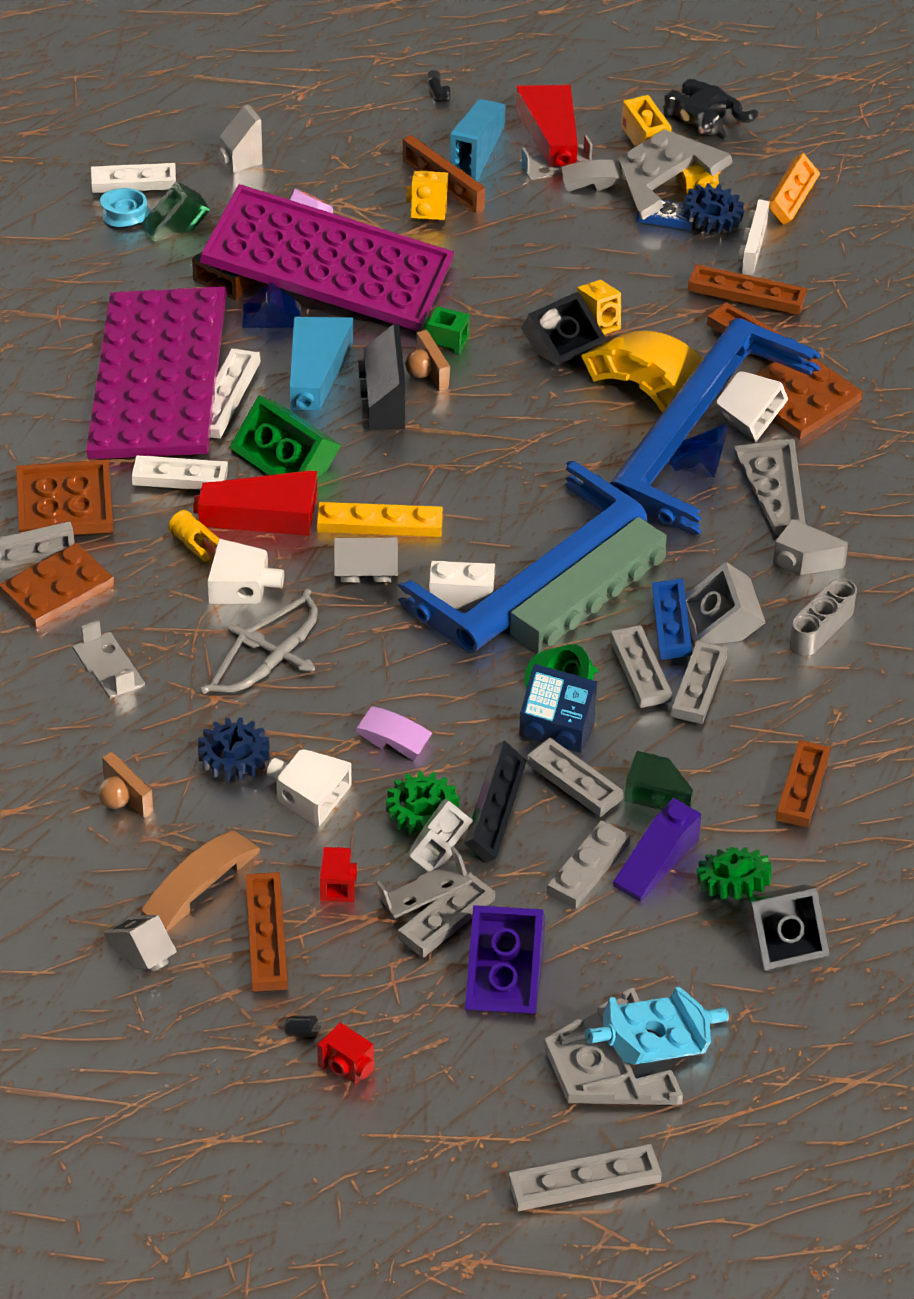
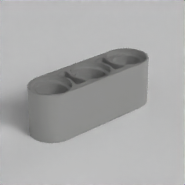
[790,578,857,656]

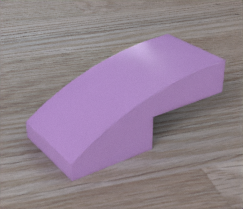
[355,706,432,761]

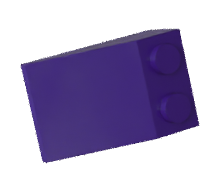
[465,905,546,1015]

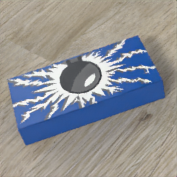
[637,200,694,230]

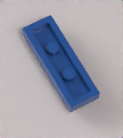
[652,578,692,660]

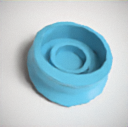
[100,188,151,227]

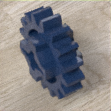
[682,183,745,234]
[198,717,270,781]

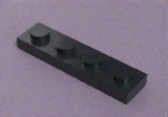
[464,740,527,863]

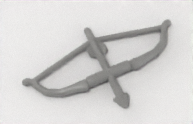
[200,589,318,694]

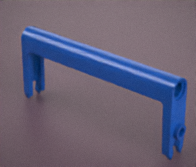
[610,318,821,535]
[398,461,647,653]

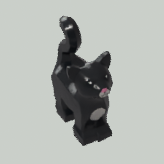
[663,78,758,139]

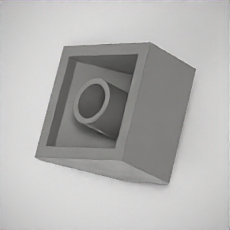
[334,537,398,582]
[685,562,766,644]

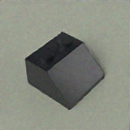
[521,291,607,365]
[739,884,830,971]

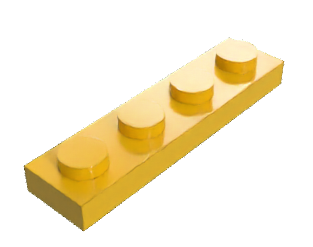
[317,502,443,537]

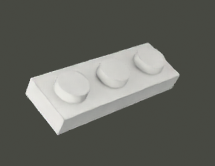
[91,163,176,193]
[738,199,770,276]
[132,455,228,490]

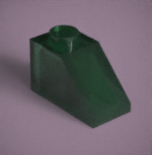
[142,181,211,241]
[625,751,693,810]

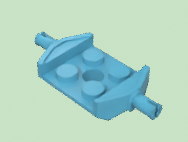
[585,987,729,1065]

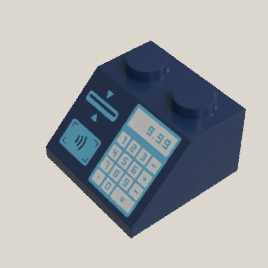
[519,664,597,753]

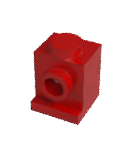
[320,847,357,903]
[317,1022,375,1084]

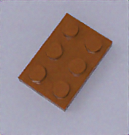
[0,542,114,629]

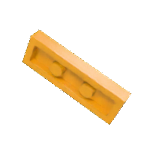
[768,153,820,225]

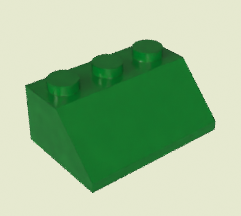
[229,395,341,478]

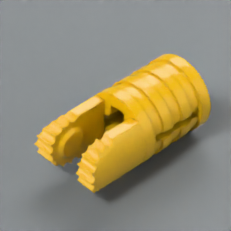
[168,510,219,563]

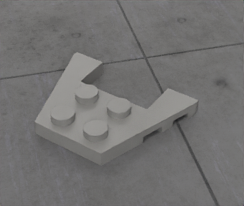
[618,129,733,220]
[544,988,683,1105]

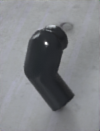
[427,70,450,102]

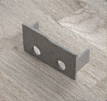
[519,134,593,180]
[72,620,145,698]
[376,846,472,918]

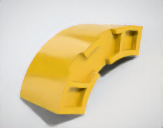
[581,331,703,413]

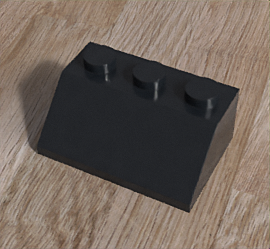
[358,324,405,430]

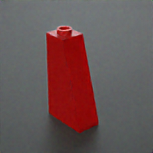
[516,85,578,167]
[193,470,318,536]

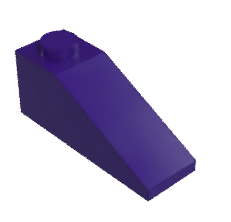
[613,798,702,902]

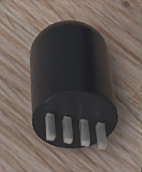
[284,1016,323,1037]

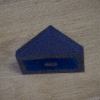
[242,282,301,328]

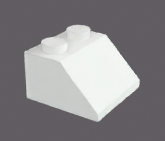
[429,561,496,612]

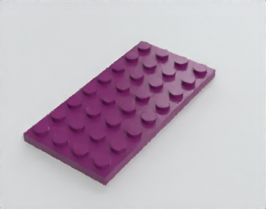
[200,184,454,332]
[86,287,227,459]

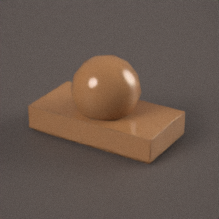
[405,330,450,391]
[98,752,153,818]

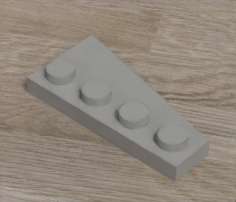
[734,439,806,536]

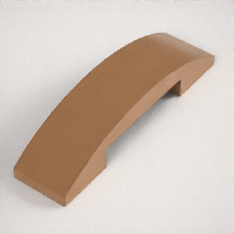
[141,831,260,932]

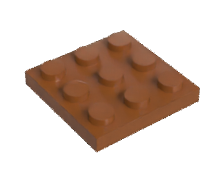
[754,358,863,440]
[16,460,114,535]

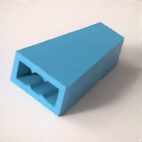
[450,99,505,181]
[290,317,353,410]

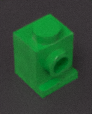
[423,306,470,355]

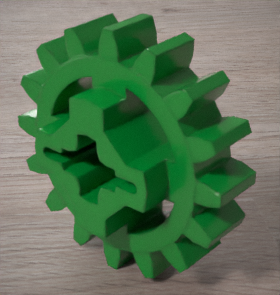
[386,771,459,835]
[697,847,772,900]

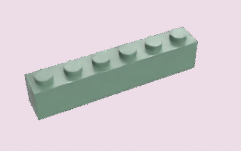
[510,517,667,654]

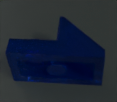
[669,424,728,478]

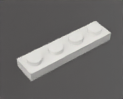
[210,348,261,439]

